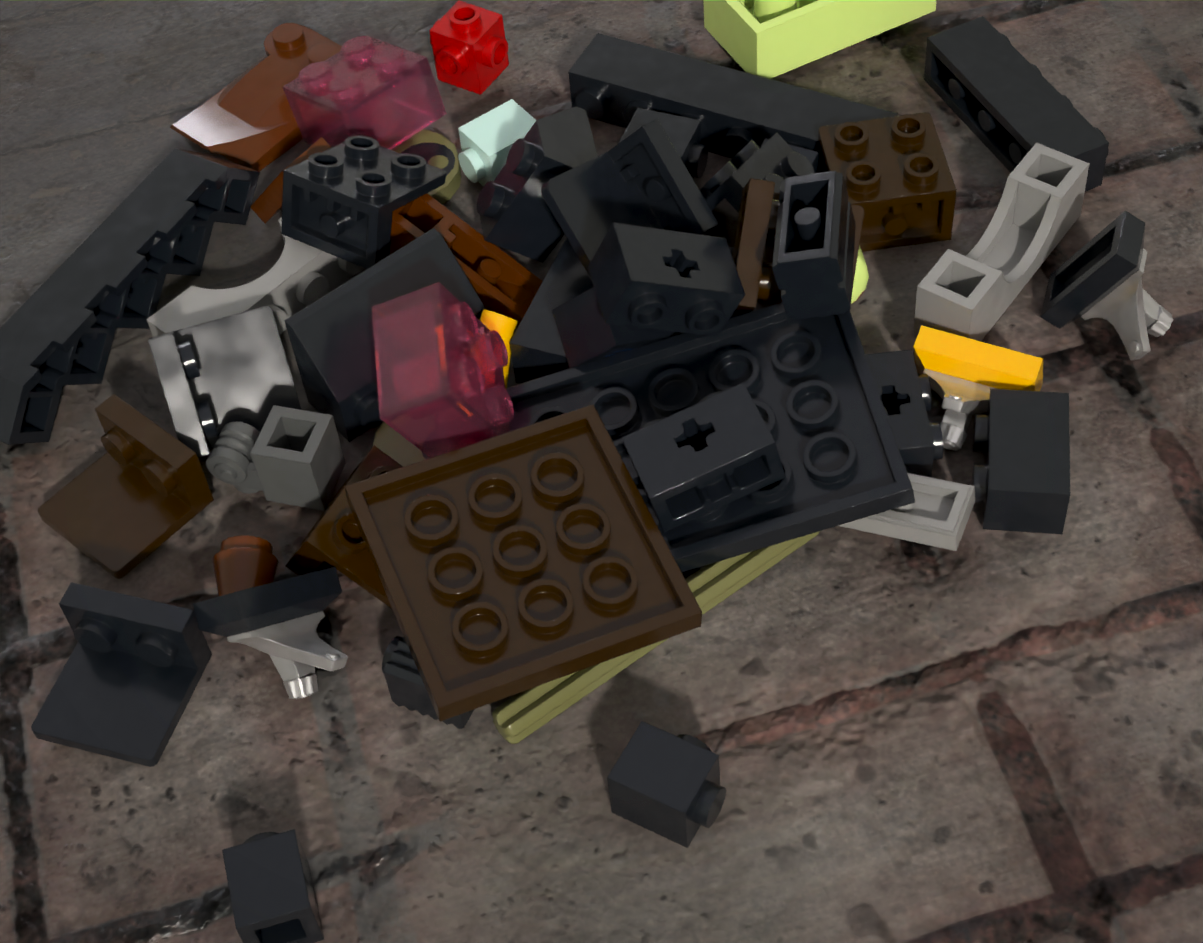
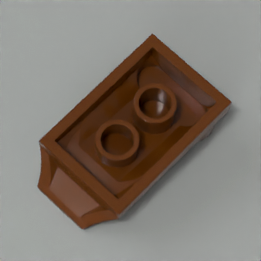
[170,23,369,172]

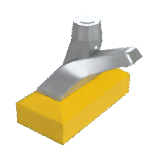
[913,325,1043,451]

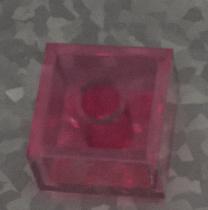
[282,35,447,150]
[372,282,514,458]

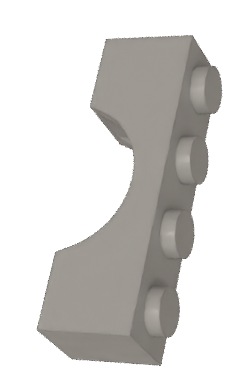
[913,143,1090,341]
[146,217,364,337]

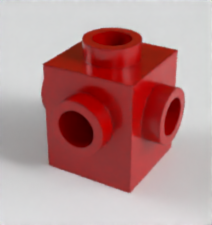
[429,0,509,95]

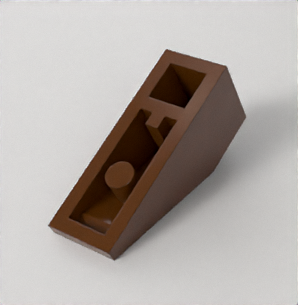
[390,193,543,326]

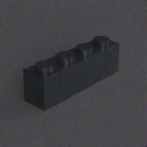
[924,16,1109,192]

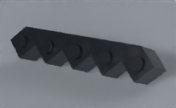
[0,148,260,445]

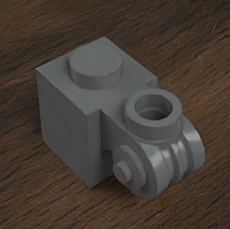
[206,405,346,511]

